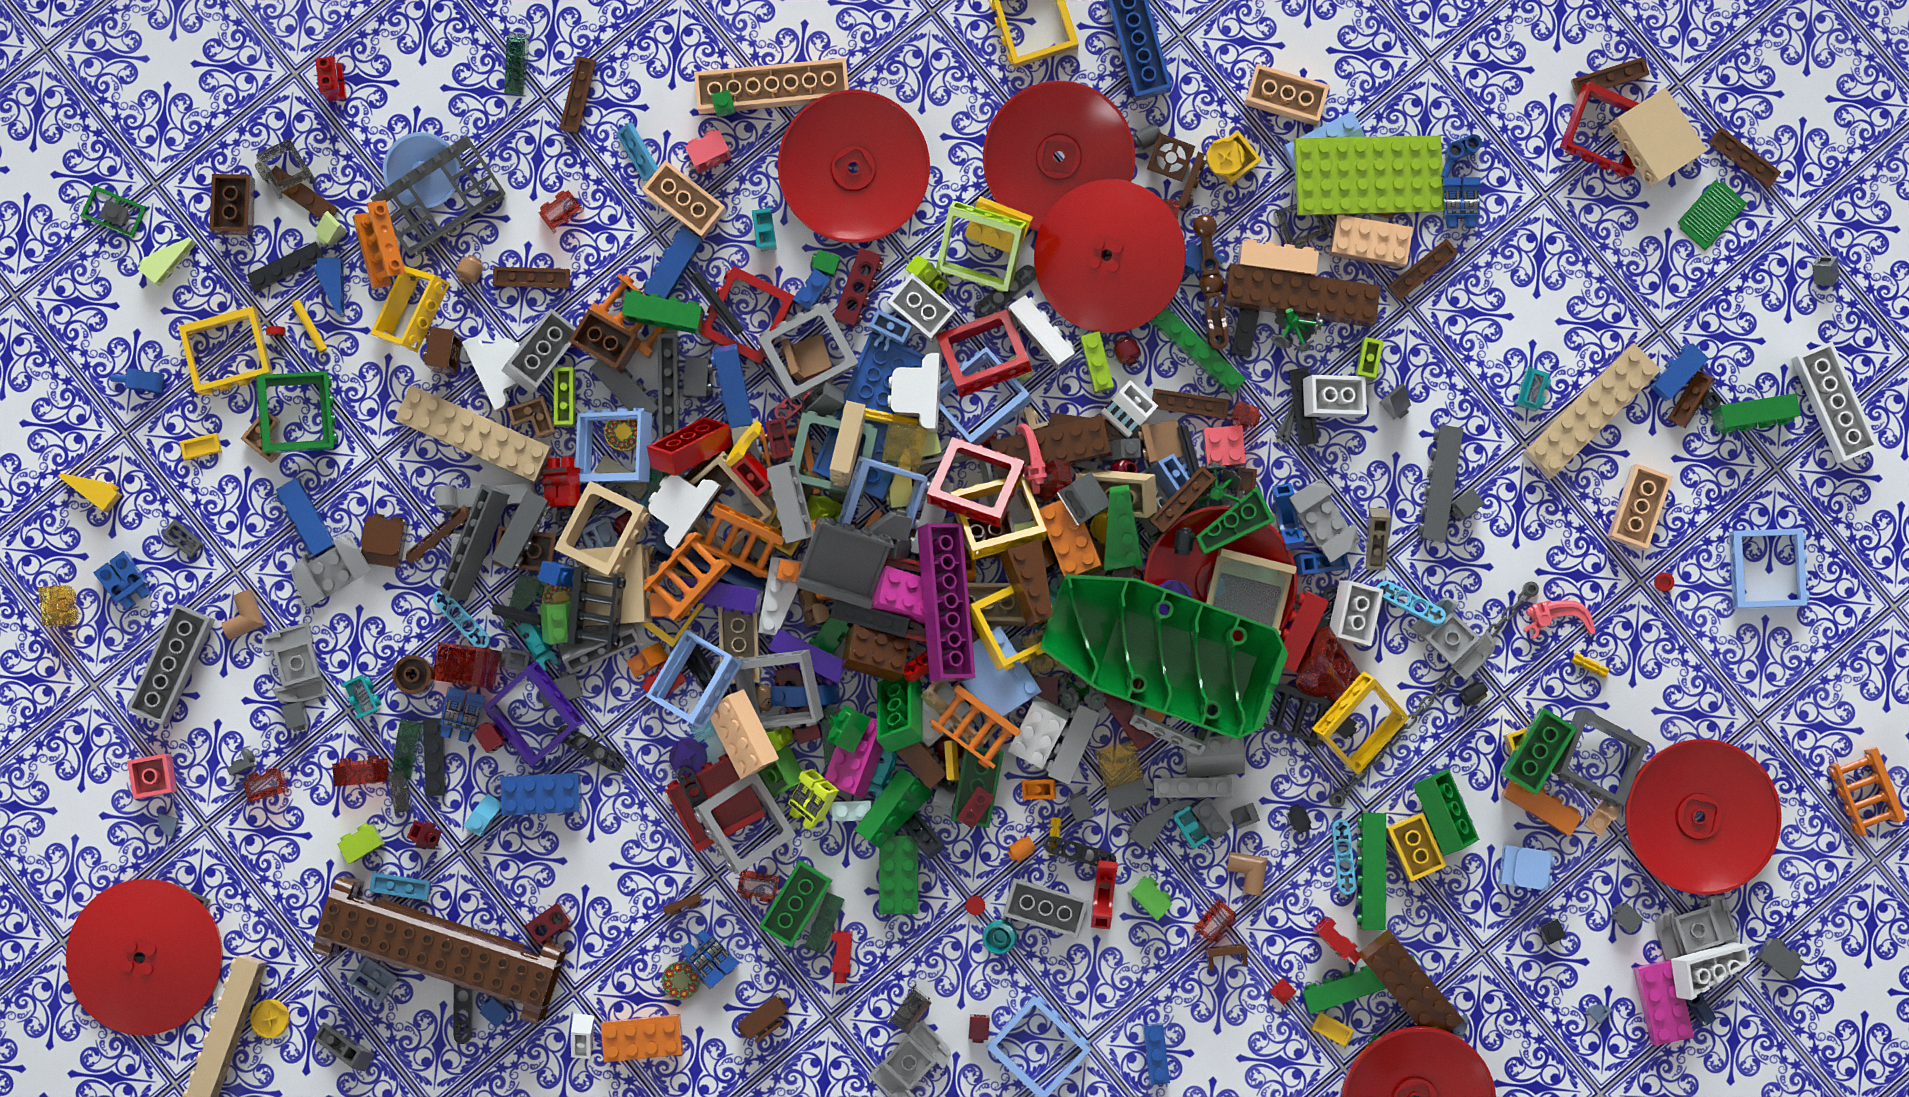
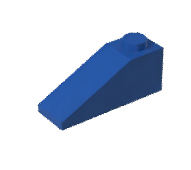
[314,257,345,317]
[1293,552,1349,577]

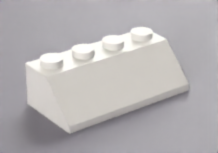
[1008,295,1075,370]

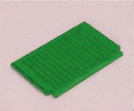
[1678,180,1748,251]

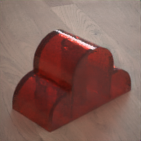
[1296,626,1360,703]
[433,642,500,689]

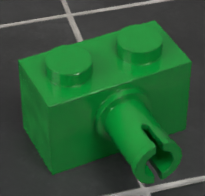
[827,705,871,753]

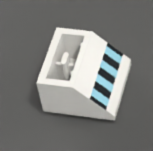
[1100,380,1158,439]

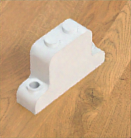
[462,338,520,413]
[888,353,942,433]
[648,475,721,549]

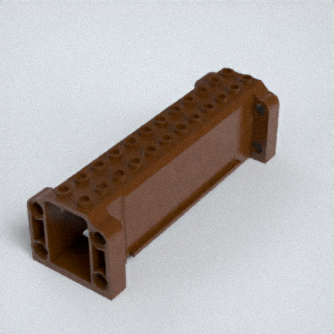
[312,876,568,1025]

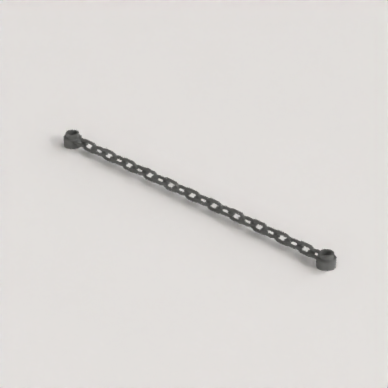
[1329,581,1539,808]

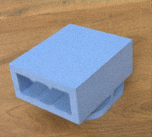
[1498,845,1555,891]

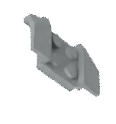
[1289,479,1360,563]
[291,532,372,608]
[1411,597,1495,681]
[262,622,328,705]
[1655,896,1739,960]
[868,1019,951,1097]

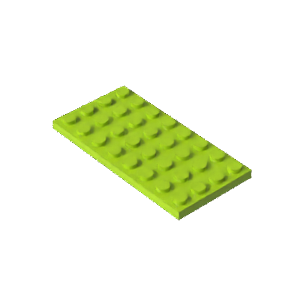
[1293,136,1444,216]

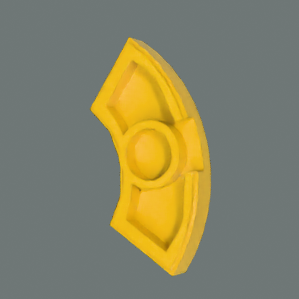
[726,420,762,467]

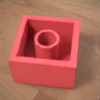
[685,130,732,174]
[1202,425,1246,468]
[127,754,177,799]

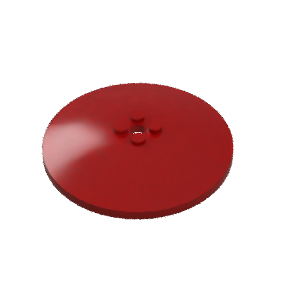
[983,80,1135,231]
[777,90,930,243]
[1034,179,1186,333]
[1143,506,1298,641]
[1625,739,1782,895]
[66,879,223,1035]
[1341,1026,1496,1097]

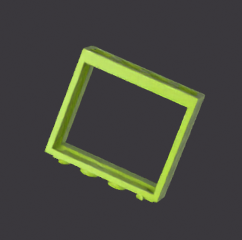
[936,201,1027,292]

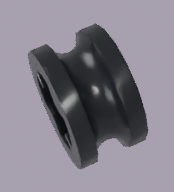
[1702,392,1721,410]

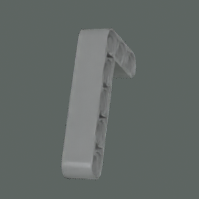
[434,483,535,511]

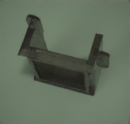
[255,138,315,199]
[1273,203,1331,249]
[887,983,931,1034]

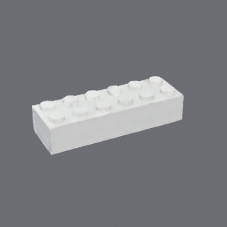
[1791,342,1879,464]

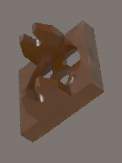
[1147,133,1196,182]
[1205,943,1248,970]

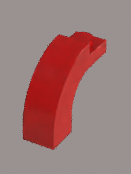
[1091,860,1118,930]

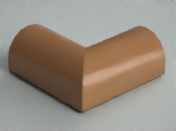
[507,396,556,439]
[240,411,281,463]
[798,589,829,629]
[222,590,266,640]
[1226,852,1268,896]

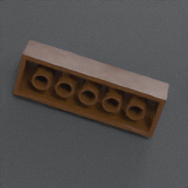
[991,415,1113,479]
[1359,929,1464,1032]

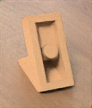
[1584,800,1622,836]

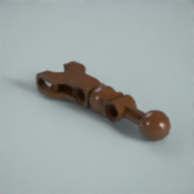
[1193,214,1229,350]

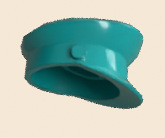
[982,919,1017,955]

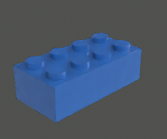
[711,344,753,428]
[500,773,582,816]

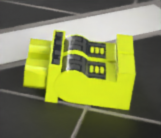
[788,769,839,829]

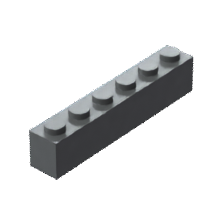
[658,334,680,440]
[1417,424,1464,543]
[439,484,510,601]

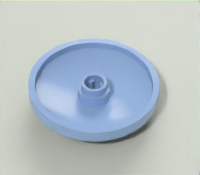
[383,132,460,209]

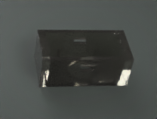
[387,769,413,813]

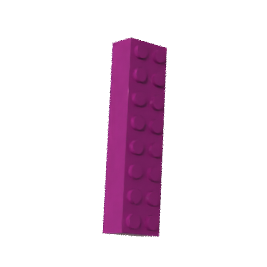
[917,523,976,682]

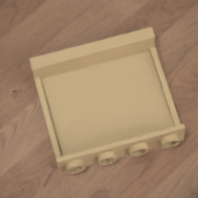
[1608,87,1708,188]
[576,544,652,627]

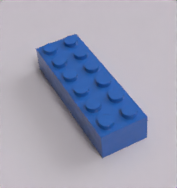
[1106,0,1172,102]

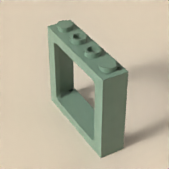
[791,411,878,499]

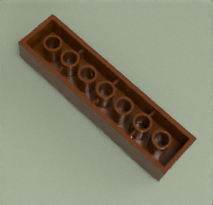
[1223,263,1380,328]

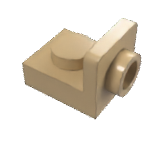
[1023,406,1048,431]

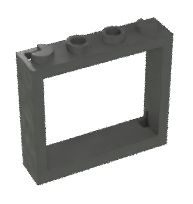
[1551,709,1649,807]

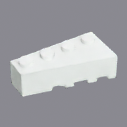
[758,557,802,636]
[1671,943,1750,1000]

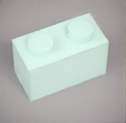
[832,801,872,822]

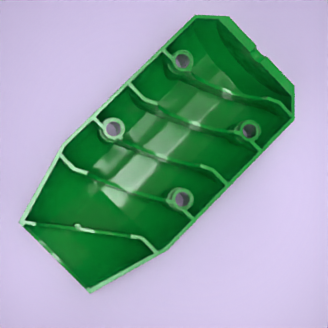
[1040,574,1288,740]

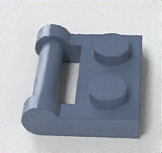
[579,517,619,549]
[347,956,399,1006]

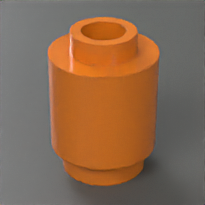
[1007,836,1037,863]

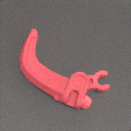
[1015,423,1047,494]
[1523,600,1596,639]

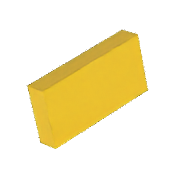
[179,433,222,461]
[944,741,959,781]
[1311,1011,1355,1047]

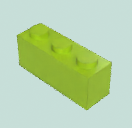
[1080,331,1114,394]
[554,367,576,427]

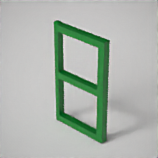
[80,185,147,238]

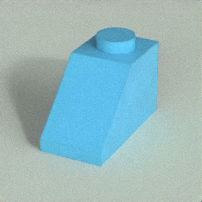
[463,793,502,837]

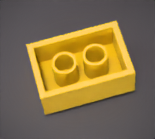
[964,196,1033,253]
[1386,812,1447,882]

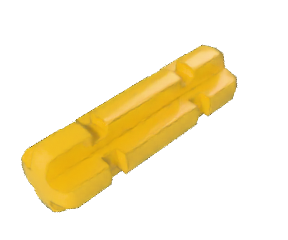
[1572,653,1609,677]
[1048,817,1061,855]

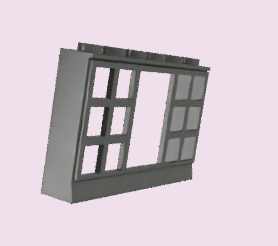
[371,135,506,257]

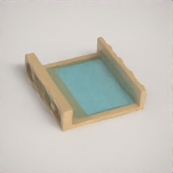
[1206,548,1297,634]

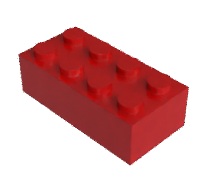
[646,417,733,476]
[1280,590,1329,672]

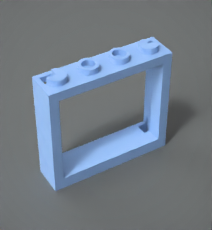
[939,346,1033,445]
[575,408,652,484]
[837,456,928,538]
[1729,529,1809,609]
[646,629,743,730]
[986,995,1091,1097]

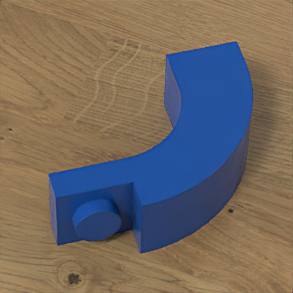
[1272,483,1305,550]
[771,682,840,707]

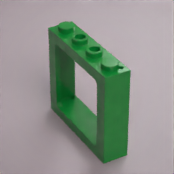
[255,371,337,454]

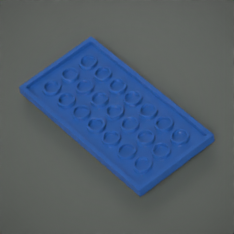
[812,332,926,501]

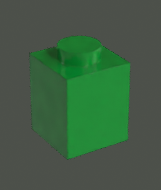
[711,90,736,118]
[810,250,841,278]

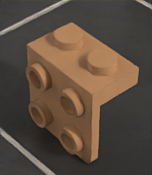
[780,334,832,382]
[1138,420,1184,465]

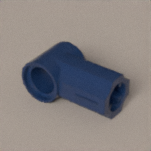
[1685,993,1716,1027]

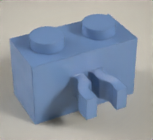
[869,309,912,352]
[1152,454,1190,498]

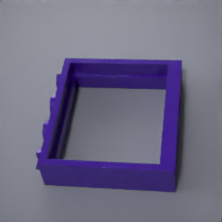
[483,662,585,767]

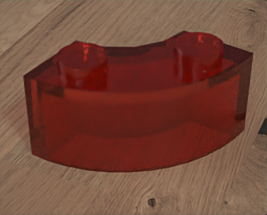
[332,755,389,787]

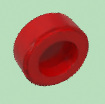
[266,326,286,336]
[1654,572,1675,592]
[966,896,985,915]

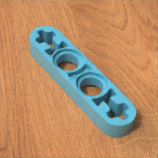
[1377,581,1446,626]
[433,590,491,649]
[1331,819,1356,895]

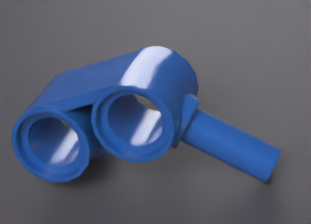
[1441,134,1482,178]
[110,369,165,393]

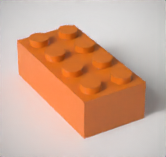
[1038,500,1104,577]
[600,1014,684,1063]

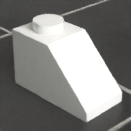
[571,1014,594,1059]

